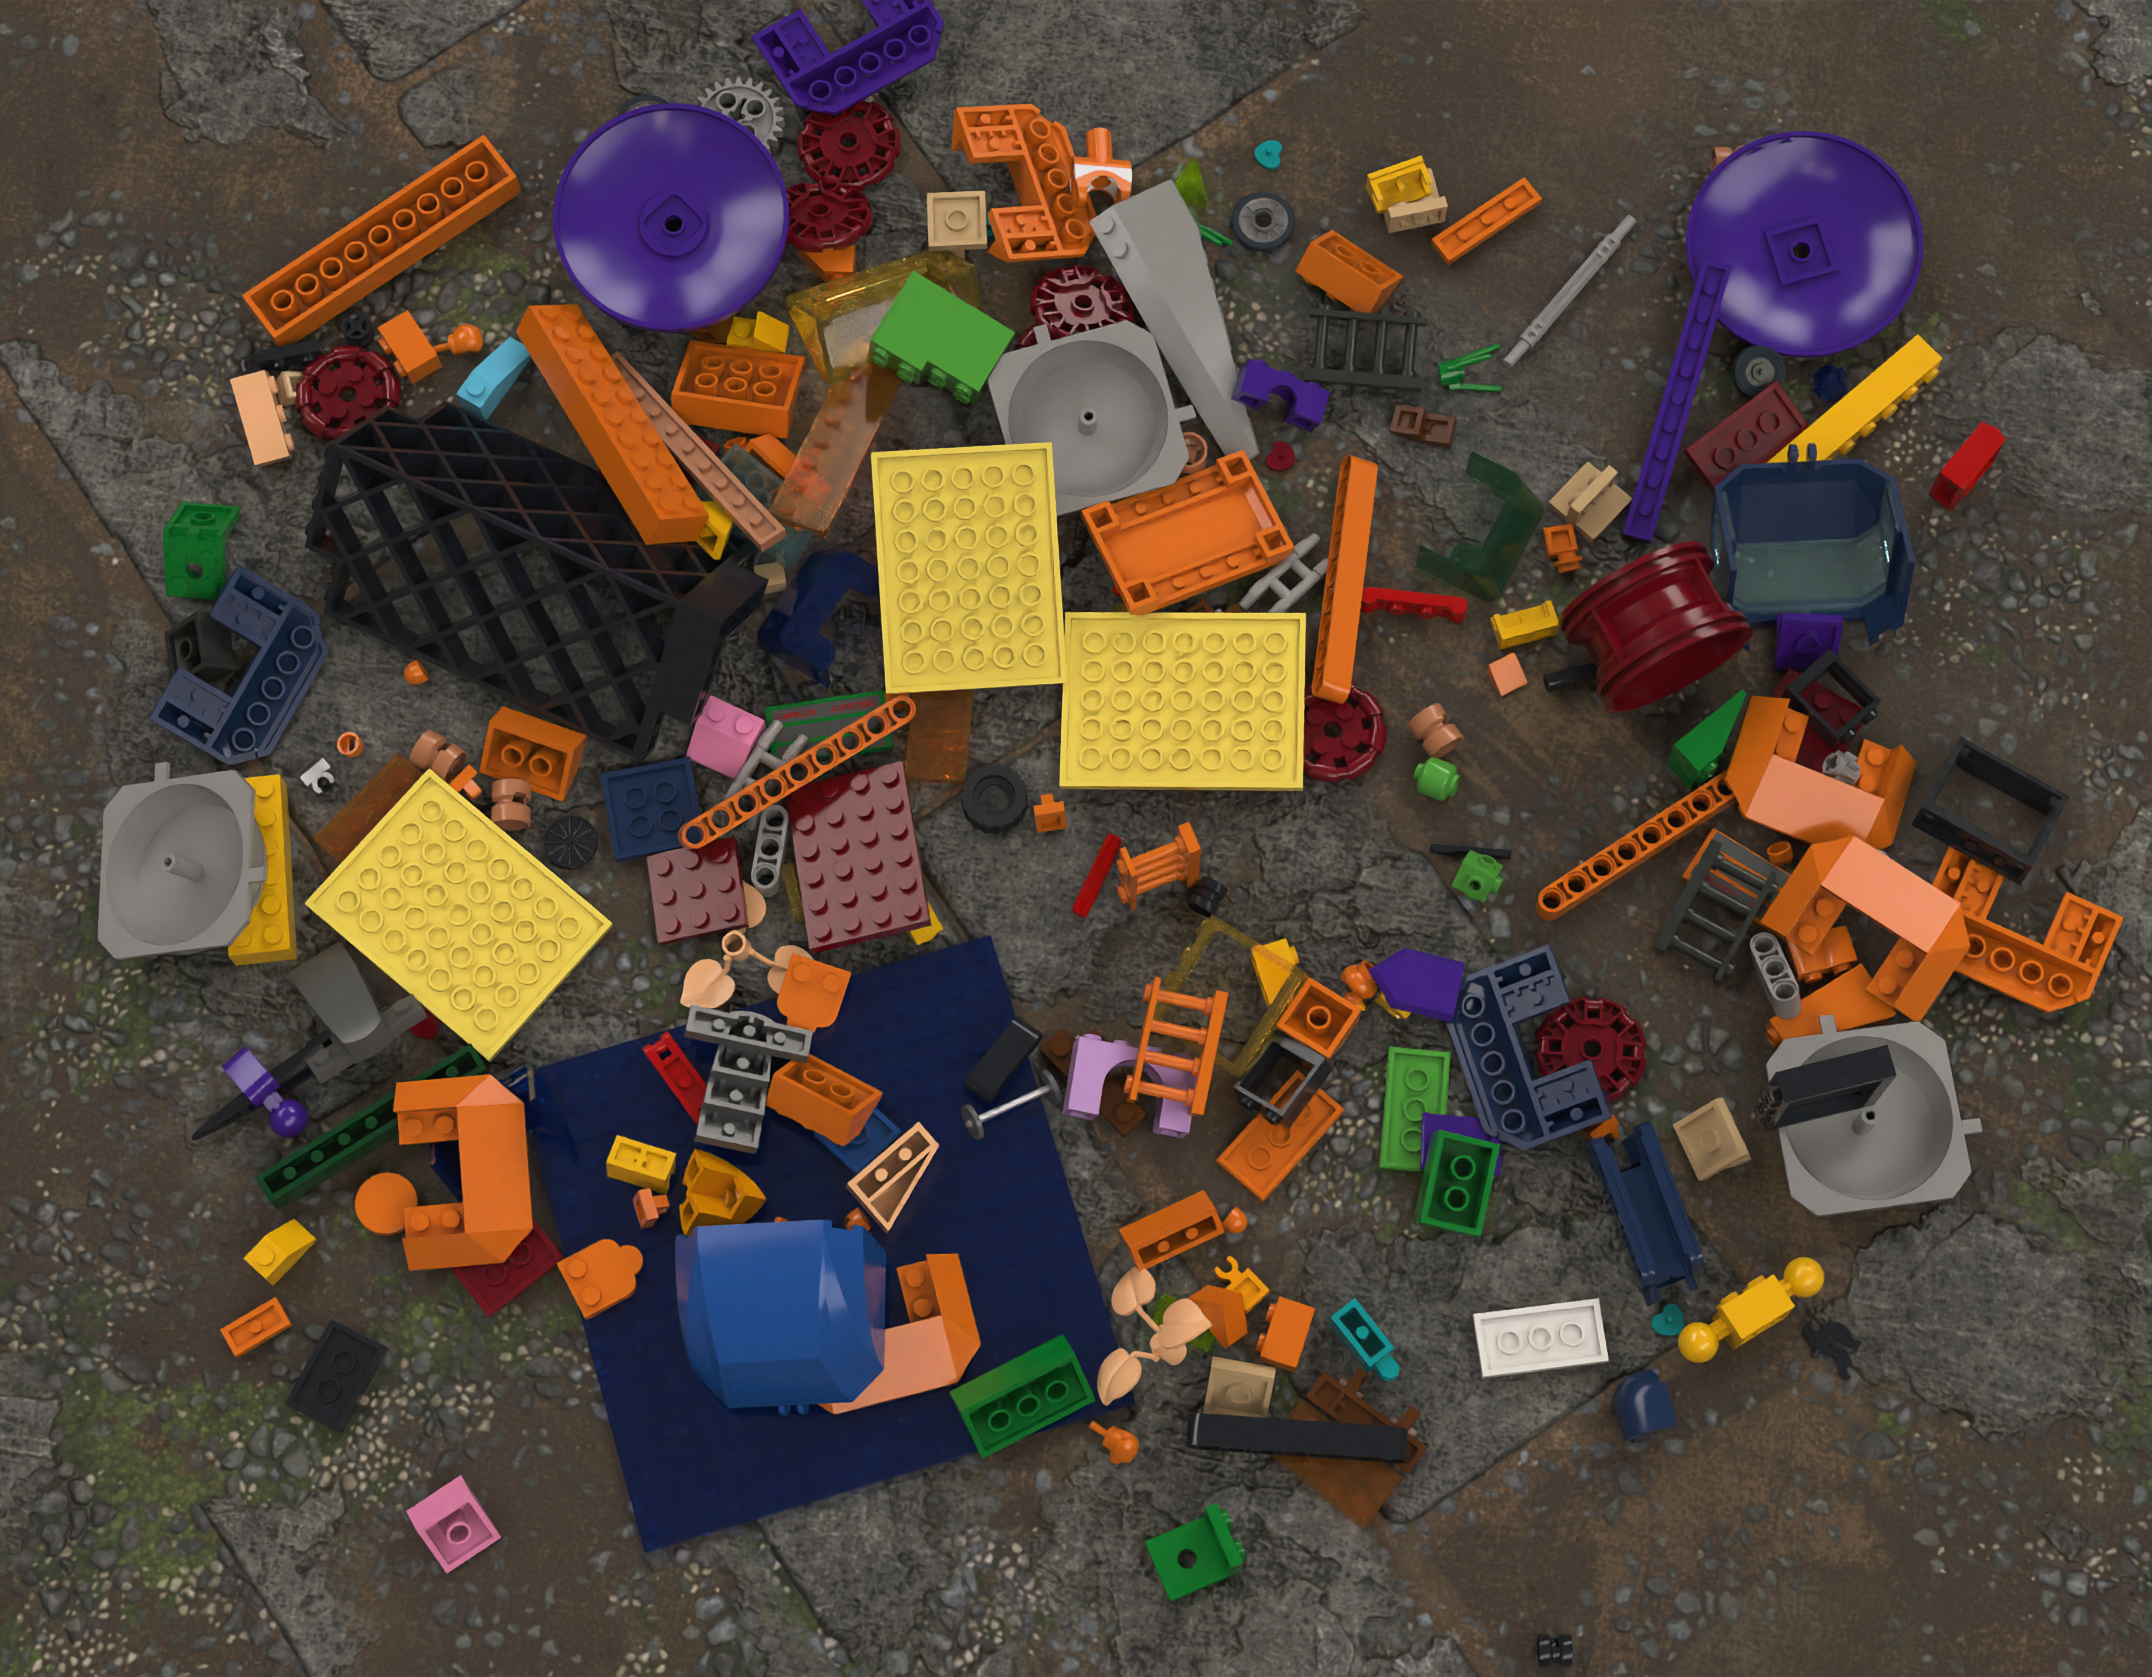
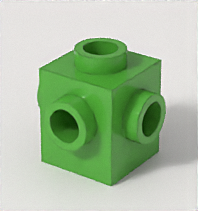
[1452,850,1503,902]

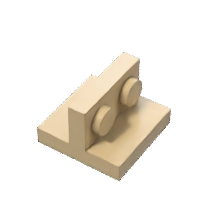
[927,191,987,263]
[1548,461,1633,544]
[1673,1097,1751,1181]
[1203,1356,1276,1418]

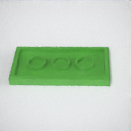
[1379,1046,1451,1174]

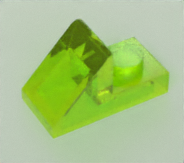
[1175,157,1207,208]

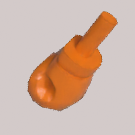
[432,323,483,355]
[1089,1421,1139,1465]

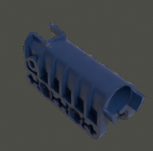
[1584,1121,1704,1307]

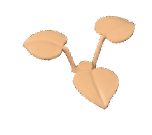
[680,881,814,1009]
[1097,1267,1212,1406]

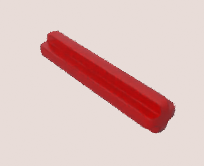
[1072,833,1122,918]

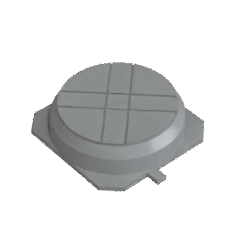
[987,320,1196,517]
[98,762,268,960]
[1765,1014,1983,1217]

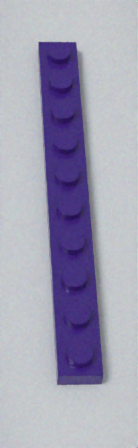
[1622,258,1732,544]

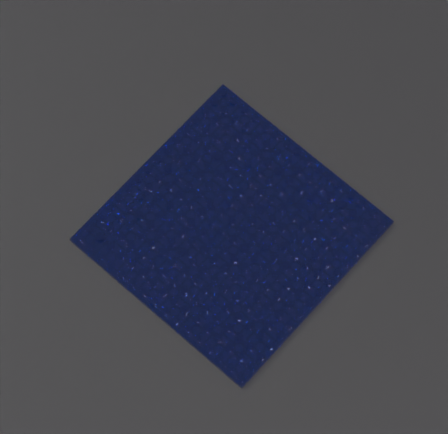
[516,935,1135,1554]

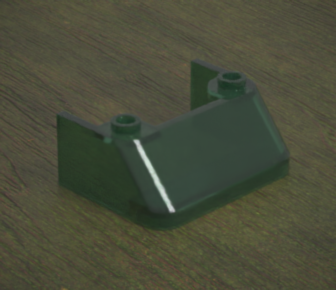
[1415,452,1544,602]

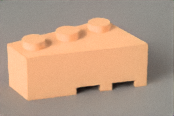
[230,370,295,468]
[845,1122,939,1234]

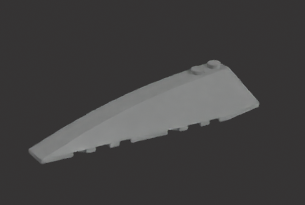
[1089,179,1260,461]

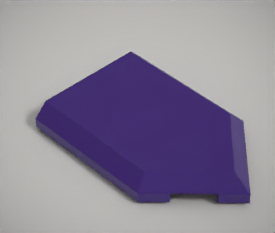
[1368,948,1464,1022]

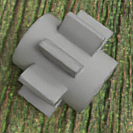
[1822,750,1861,786]

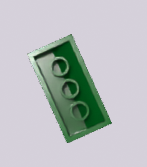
[949,1334,1096,1459]

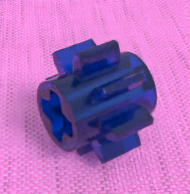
[1812,365,1850,402]

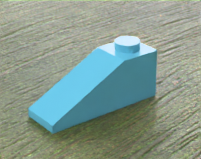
[456,337,532,420]

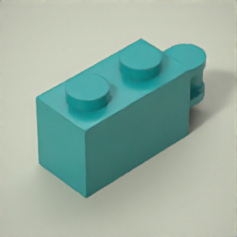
[1328,1298,1399,1382]

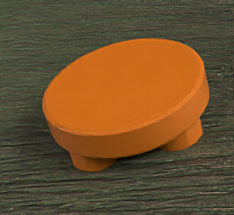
[355,1172,419,1236]

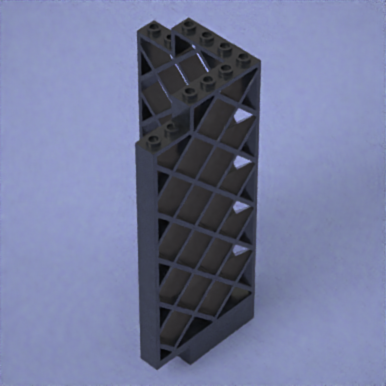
[305,401,769,761]

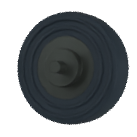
[1731,346,1786,398]

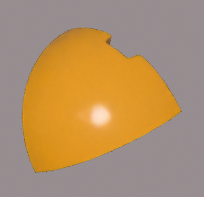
[679,1149,767,1237]

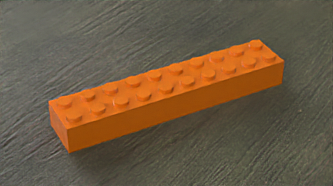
[242,135,522,347]
[516,304,709,545]

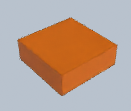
[1542,523,1578,559]

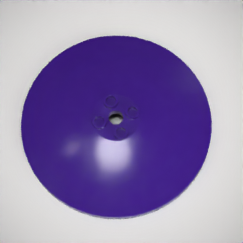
[553,103,790,333]

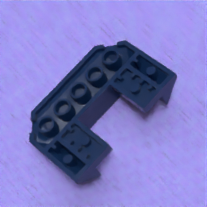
[148,564,329,766]
[1446,944,1612,1151]

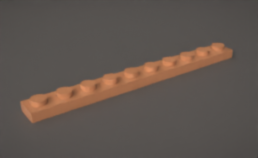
[610,351,787,552]

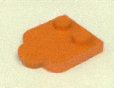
[777,953,852,1034]
[557,1239,643,1320]

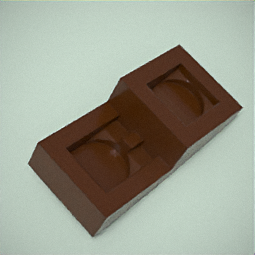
[1390,404,1457,449]

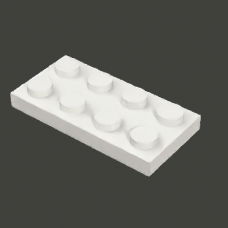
[1472,1298,1609,1379]

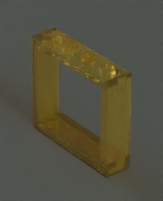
[1153,915,1310,1078]

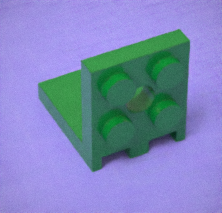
[163,502,240,600]
[1145,1503,1246,1603]

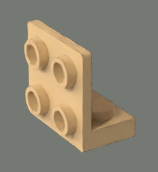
[1383,168,1448,233]

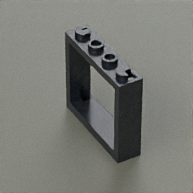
[1911,737,2070,886]
[1754,1045,1897,1132]

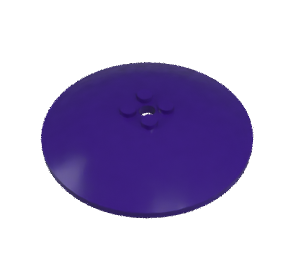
[1686,131,1923,358]

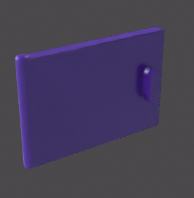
[1420,1112,1501,1176]

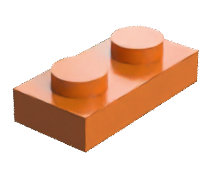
[220,1297,293,1358]

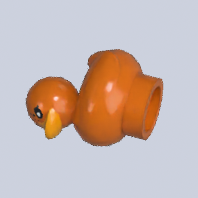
[1341,960,1377,1011]

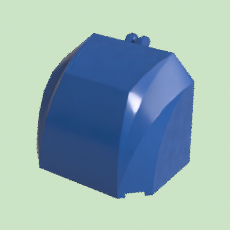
[675,1219,886,1416]

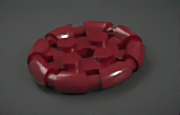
[797,101,901,191]
[786,180,873,253]
[1030,265,1134,340]
[295,345,401,441]
[1303,682,1387,783]
[1535,996,1647,1103]

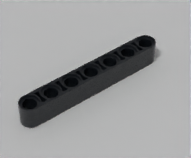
[1185,1413,1408,1463]

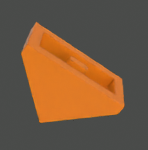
[1187,1285,1248,1349]

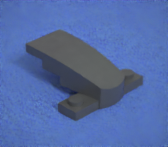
[288,941,427,1084]
[684,1005,813,1154]

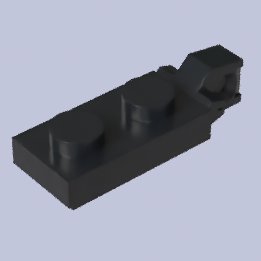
[240,340,325,375]

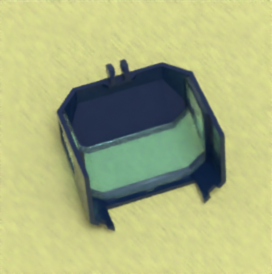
[1709,443,1915,652]

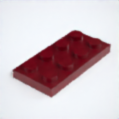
[1683,381,1809,494]

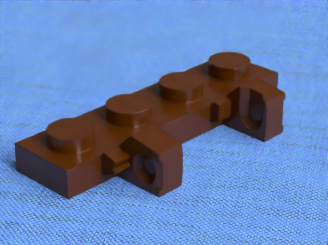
[1039,1027,1147,1138]
[1305,1368,1427,1475]

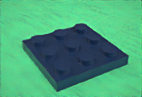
[600,757,701,863]

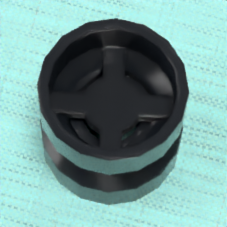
[1187,876,1228,918]
[1537,1634,1573,1667]

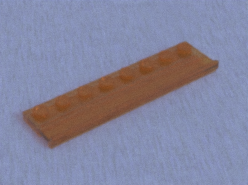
[769,337,903,539]

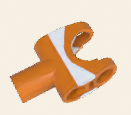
[1069,128,1132,207]

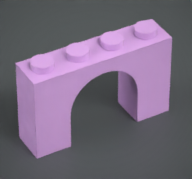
[1062,1034,1196,1139]

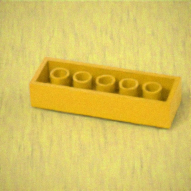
[228,774,297,966]

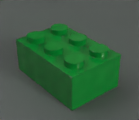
[1412,1130,1500,1238]

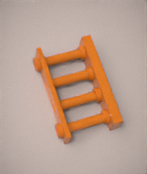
[1116,822,1201,911]
[1123,977,1228,1117]

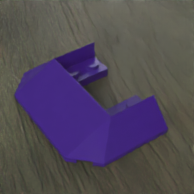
[751,0,944,115]

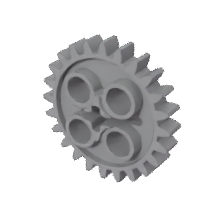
[697,77,785,154]

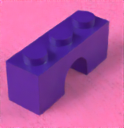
[1231,359,1330,432]

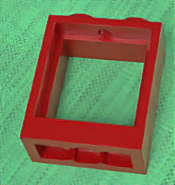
[1928,421,2007,512]

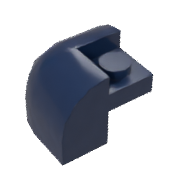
[1611,1368,1678,1443]

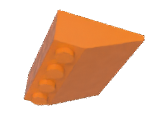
[671,340,805,439]

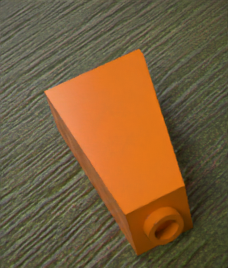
[1765,963,1897,1047]

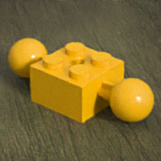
[1678,1257,1825,1363]

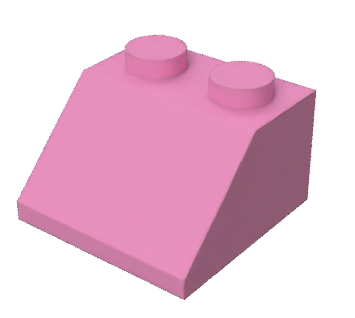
[686,695,767,781]
[406,1475,501,1573]

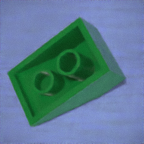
[1666,689,1746,790]

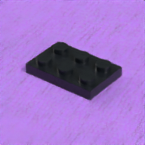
[285,1319,388,1433]

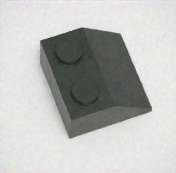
[164,610,236,683]

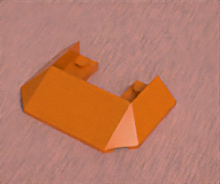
[951,104,1097,262]
[1724,696,1917,850]
[1760,836,1970,1022]
[1932,846,2124,1014]
[393,1074,533,1271]
[818,1253,981,1415]

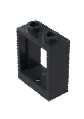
[1782,649,1881,748]
[1233,1029,1332,1129]

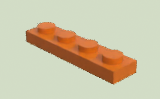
[1431,177,1542,265]

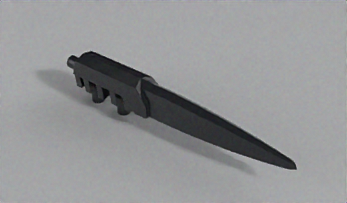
[192,1004,389,1141]

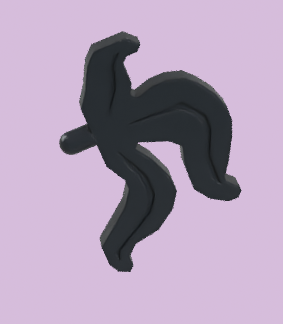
[1802,1322,1861,1380]

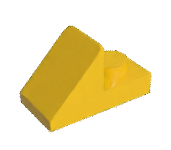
[726,311,790,354]

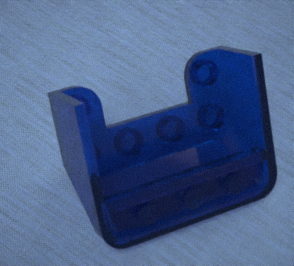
[758,549,879,688]

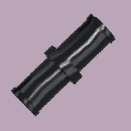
[1543,662,1597,693]

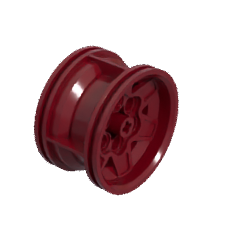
[1558,541,1753,714]

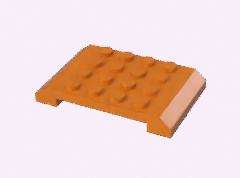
[1081,449,1295,615]

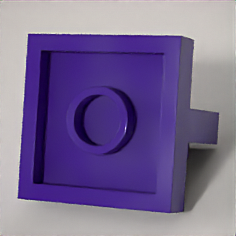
[1774,613,1843,670]

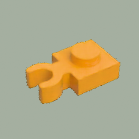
[1214,1256,1270,1314]

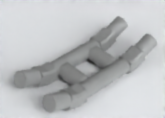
[1239,533,1328,613]
[719,720,809,831]

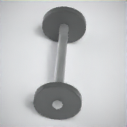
[961,1069,1061,1141]

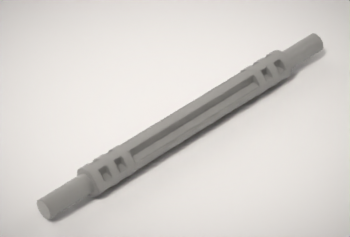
[1502,215,1636,368]

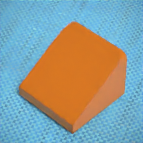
[1486,652,1528,697]

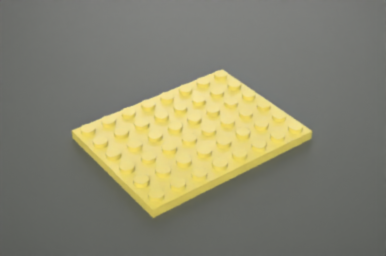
[871,442,1067,694]
[1059,612,1306,791]
[304,769,613,1063]

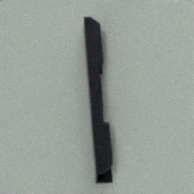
[1430,844,1511,859]

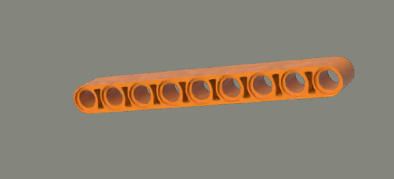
[1312,455,1378,704]
[678,696,916,849]
[1535,770,1737,921]

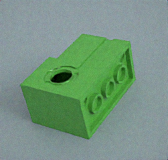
[868,271,1015,405]

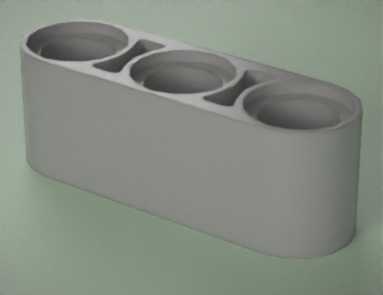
[751,805,790,897]
[1750,932,1802,1019]

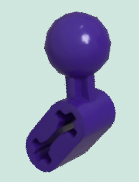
[221,1046,308,1138]

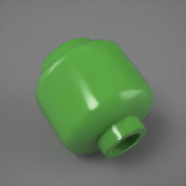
[1413,757,1461,801]

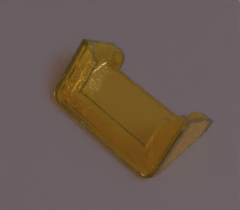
[785,249,984,386]

